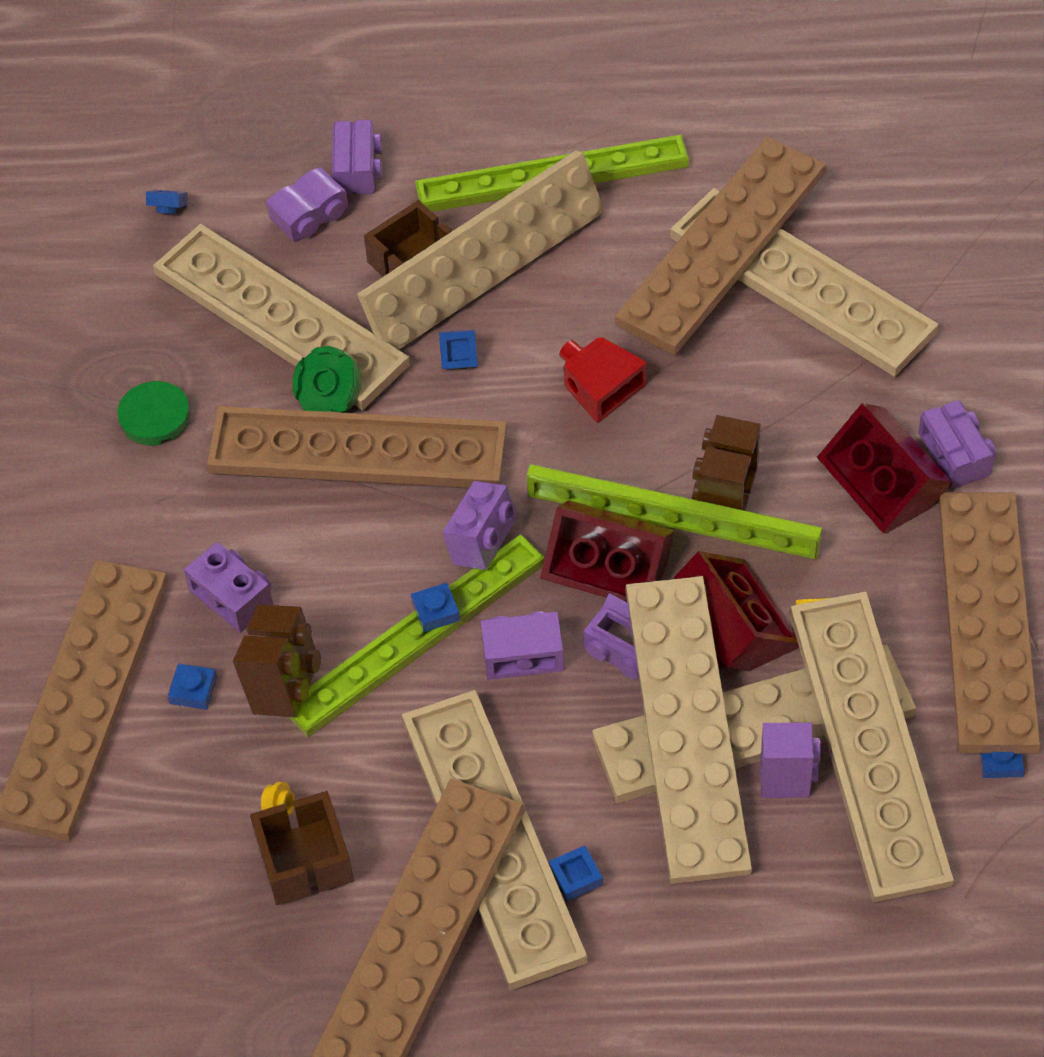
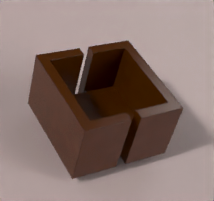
[364,200,453,277]
[692,415,761,511]
[233,604,321,717]
[250,791,354,905]

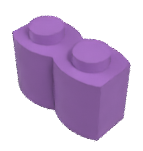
[266,167,348,242]

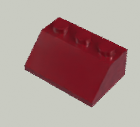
[817,403,953,534]
[540,500,675,602]
[673,551,799,671]

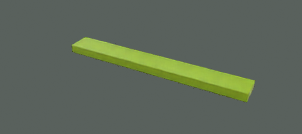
[415,135,689,212]
[527,464,822,559]
[289,534,545,738]

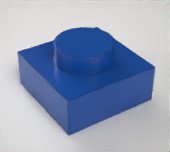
[146,190,188,213]
[439,329,478,369]
[411,583,460,632]
[168,664,217,710]
[980,752,1024,778]
[548,845,603,901]

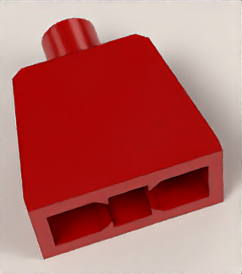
[559,337,647,423]

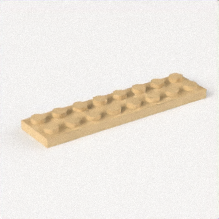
[357,150,605,350]
[670,188,939,377]
[153,224,410,410]
[625,576,752,884]
[789,591,954,903]
[592,645,916,803]
[402,690,588,991]

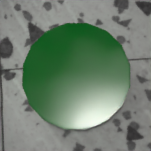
[292,346,361,413]
[117,381,191,446]

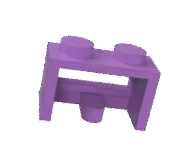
[583,593,639,679]

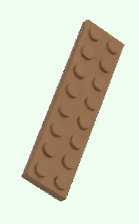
[615,136,826,356]
[207,406,507,488]
[939,492,1040,754]
[0,560,168,842]
[312,778,525,1057]

